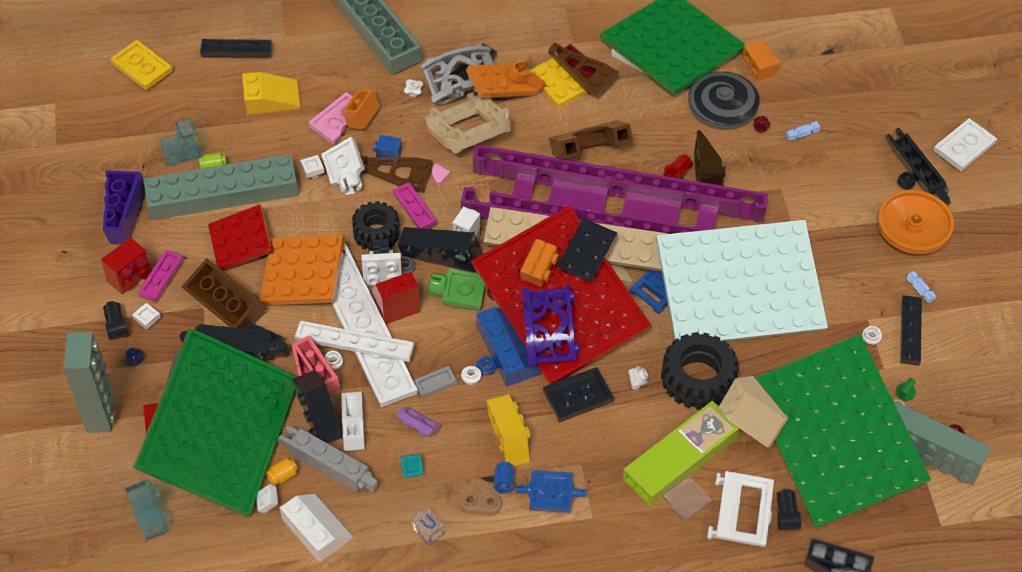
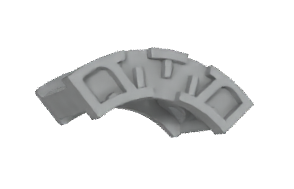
[420,45,494,105]

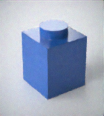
[374,135,402,158]

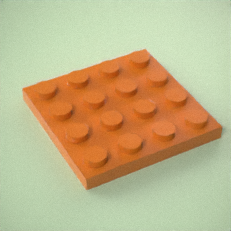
[259,235,345,306]

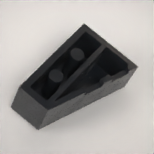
[292,370,343,443]
[804,538,875,572]

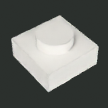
[132,303,161,329]
[256,484,278,513]

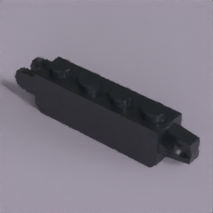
[885,127,951,205]
[179,324,287,361]

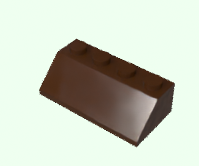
[182,258,267,328]

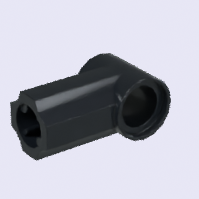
[103,301,129,340]
[776,489,801,531]

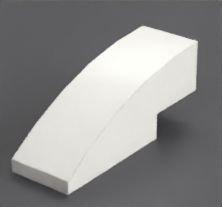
[342,392,365,451]

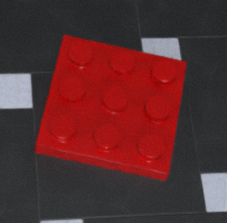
[208,204,273,271]

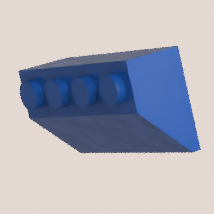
[476,307,542,387]

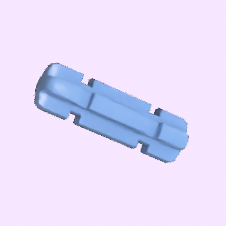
[786,121,820,141]
[906,271,937,303]

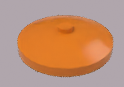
[877,190,954,254]

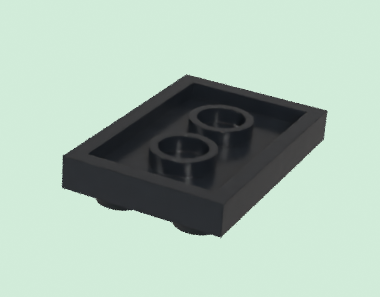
[557,218,618,284]
[543,367,614,422]

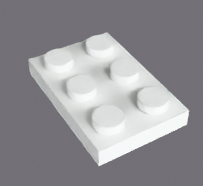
[933,118,997,172]

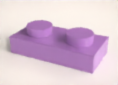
[396,407,441,436]

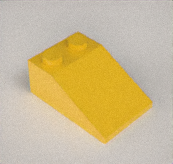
[242,72,300,115]

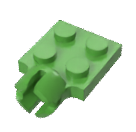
[428,269,485,311]

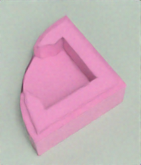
[432,163,450,187]

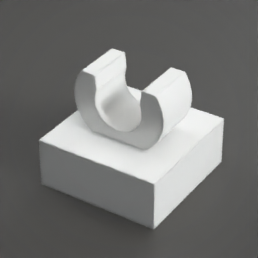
[300,155,324,180]

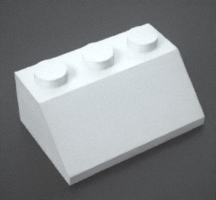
[280,494,353,563]

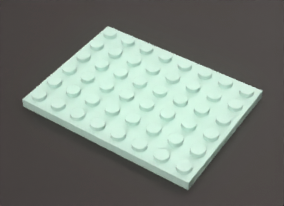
[656,220,828,342]

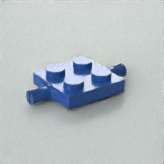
[516,470,586,513]

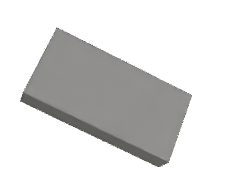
[413,366,457,399]

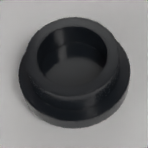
[897,172,916,189]

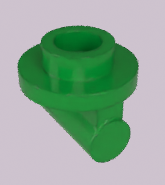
[896,377,916,401]

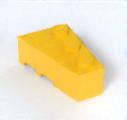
[486,394,530,466]

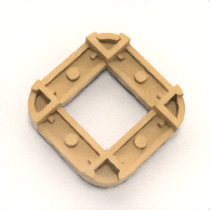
[425,93,511,153]

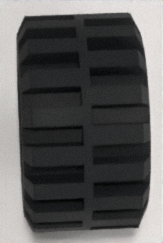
[352,201,400,251]

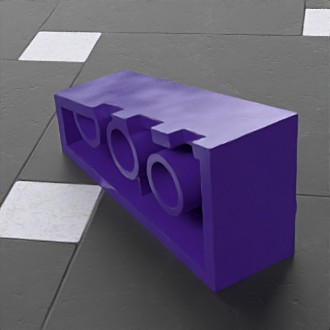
[103,170,145,244]

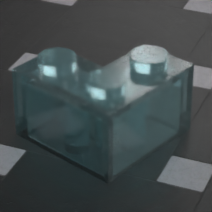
[159,118,202,167]
[125,479,171,541]

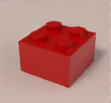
[101,237,151,295]

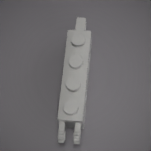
[277,426,378,492]

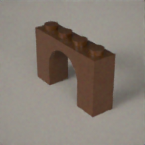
[549,120,633,159]

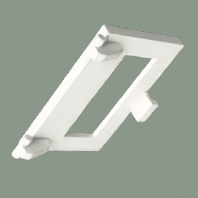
[707,471,774,547]

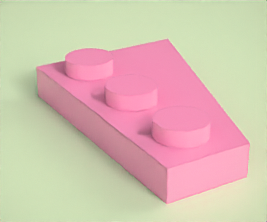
[308,92,353,145]

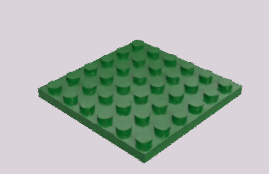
[600,0,746,95]

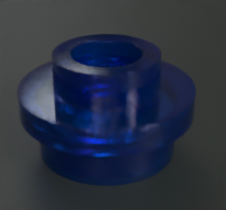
[125,347,144,367]

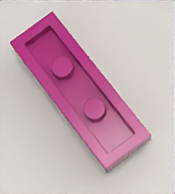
[393,182,437,229]
[138,249,184,303]

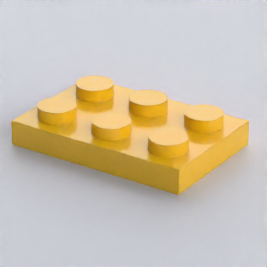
[110,40,173,91]
[530,58,587,109]

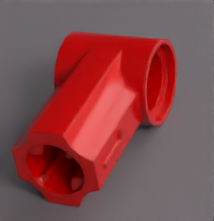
[663,154,693,179]

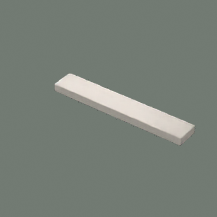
[295,321,414,362]

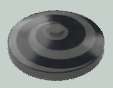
[688,71,760,130]

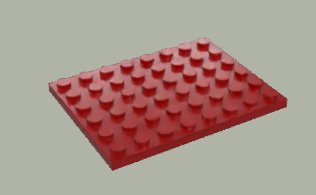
[471,205,651,384]

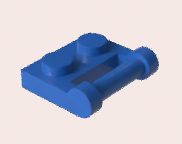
[629,270,668,314]

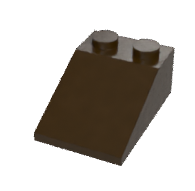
[694,130,726,186]

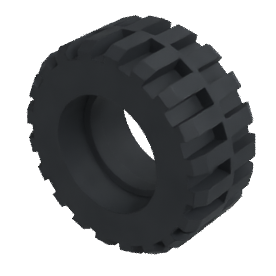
[661,332,739,410]

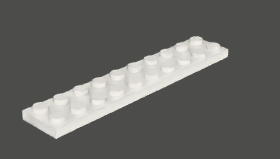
[331,243,418,407]

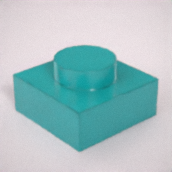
[399,453,423,478]

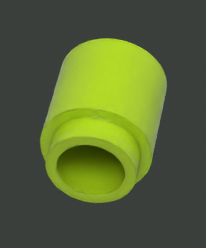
[199,152,227,169]

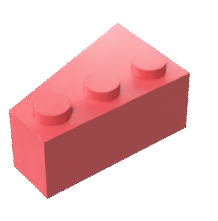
[292,335,341,396]

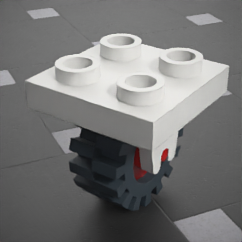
[362,239,402,286]

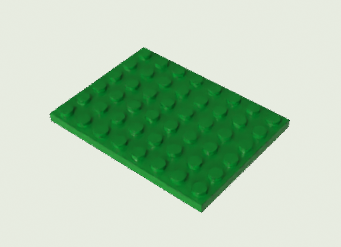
[133,328,298,518]
[755,334,931,529]

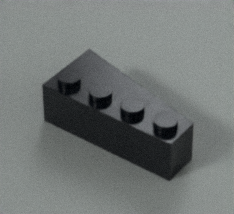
[397,227,482,274]

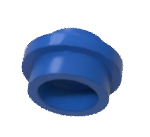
[476,356,496,375]

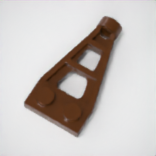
[548,42,619,97]
[360,155,433,193]

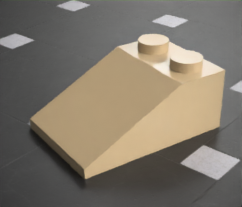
[719,376,788,448]

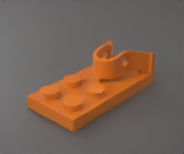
[466,55,545,98]

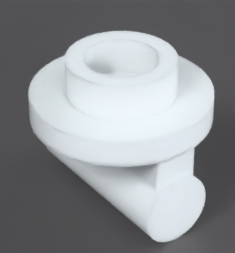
[628,366,649,390]

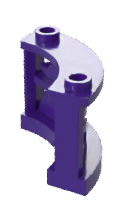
[522,284,579,366]

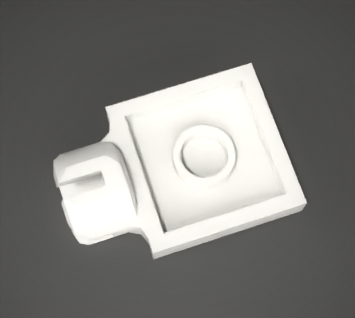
[321,137,365,195]

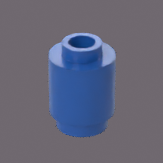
[494,462,515,494]

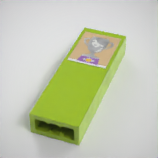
[622,401,740,507]

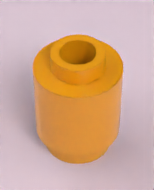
[266,458,298,486]

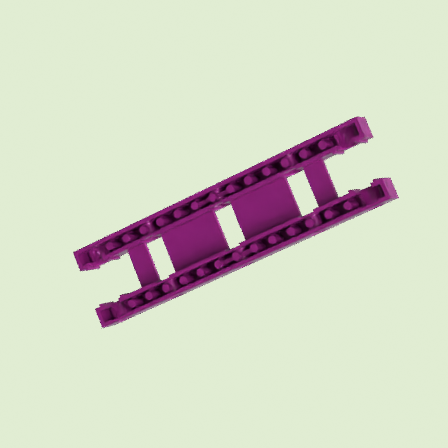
[460,144,768,234]

